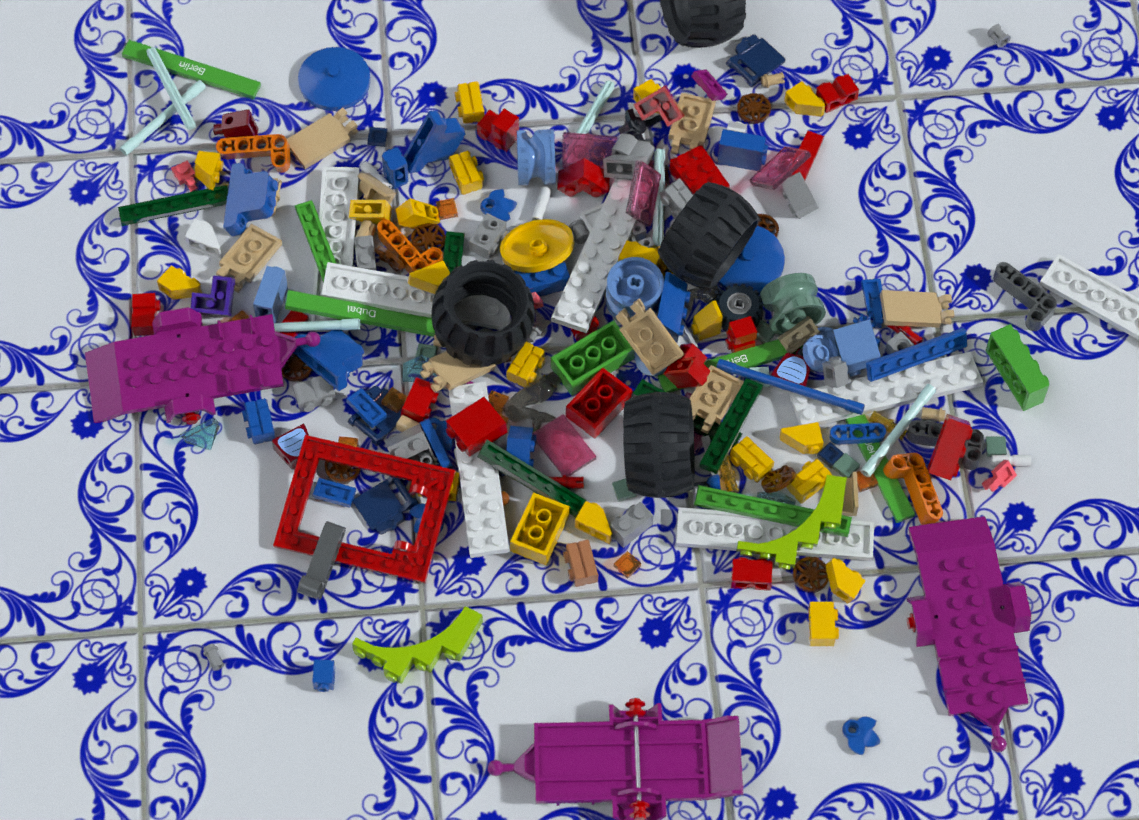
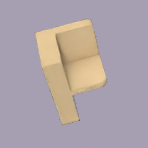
[357,173,396,204]

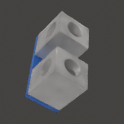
[632,222,655,248]

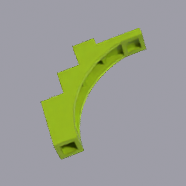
[736,475,847,570]
[352,606,483,684]

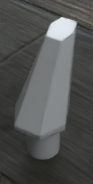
[527,319,551,342]

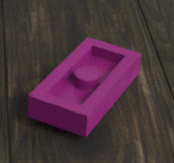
[692,69,728,101]

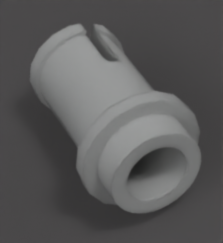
[203,644,225,671]

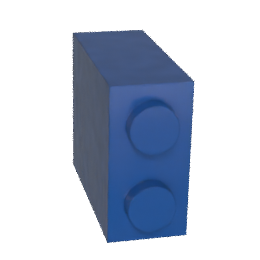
[717,129,768,172]

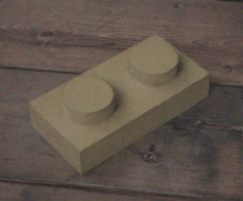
[778,316,820,353]

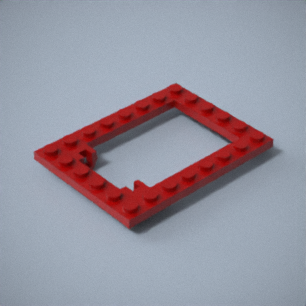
[273,435,456,584]

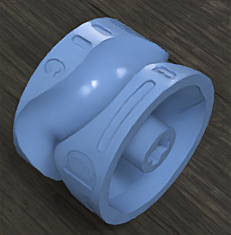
[517,129,555,186]
[605,257,664,319]

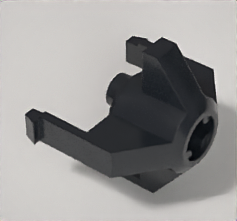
[618,108,663,142]

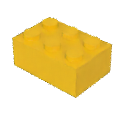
[510,492,569,565]

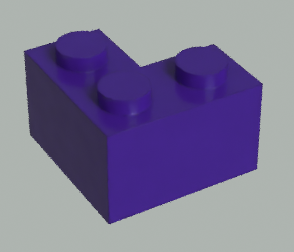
[190,276,235,316]

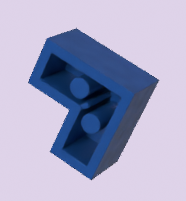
[505,426,537,475]

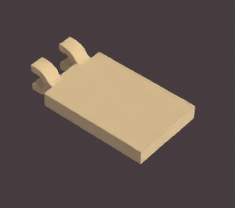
[668,93,716,155]
[287,108,358,169]
[216,224,282,293]
[880,290,955,328]
[615,298,684,375]
[420,351,496,392]
[690,365,744,434]

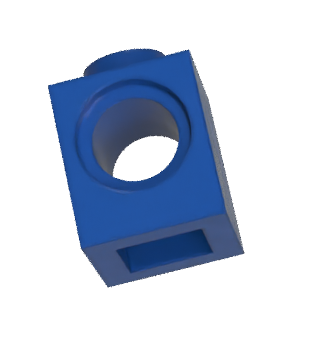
[312,660,336,692]

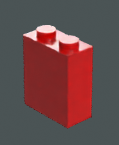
[446,397,508,457]

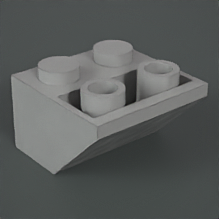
[384,424,438,480]

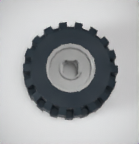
[716,284,763,332]

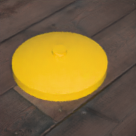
[500,219,574,273]

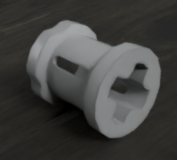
[987,24,1011,48]
[569,219,590,244]

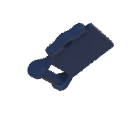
[726,34,786,87]
[348,386,404,446]
[353,476,419,535]

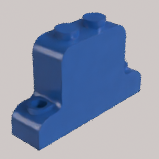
[403,111,465,173]
[223,163,278,236]
[293,330,364,391]

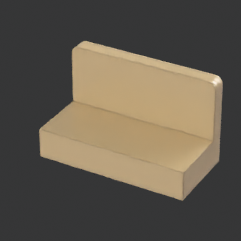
[842,472,859,516]

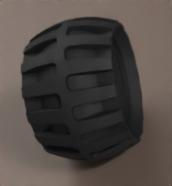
[660,0,746,48]
[658,182,760,289]
[431,260,535,367]
[623,392,695,498]

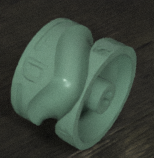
[760,273,826,335]

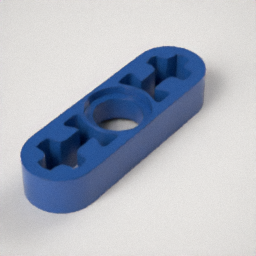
[420,418,453,469]
[829,423,886,445]

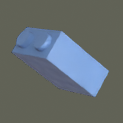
[253,266,288,323]
[832,319,881,377]

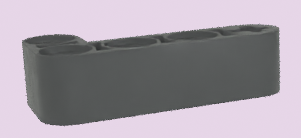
[993,262,1057,331]
[907,420,984,470]
[297,521,346,600]

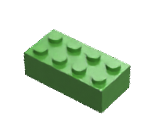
[551,320,635,396]
[985,324,1049,411]

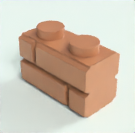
[563,540,598,587]

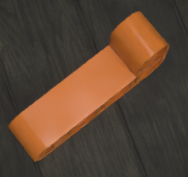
[216,134,290,173]
[377,220,443,273]
[883,453,943,525]

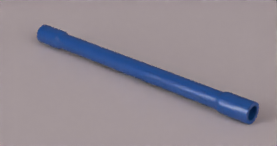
[716,359,865,415]

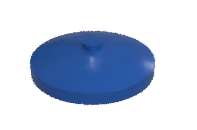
[298,47,370,111]
[718,226,785,294]

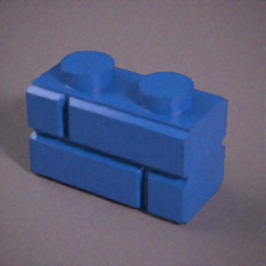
[382,148,409,189]
[242,398,276,445]

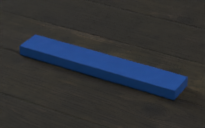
[866,328,968,382]

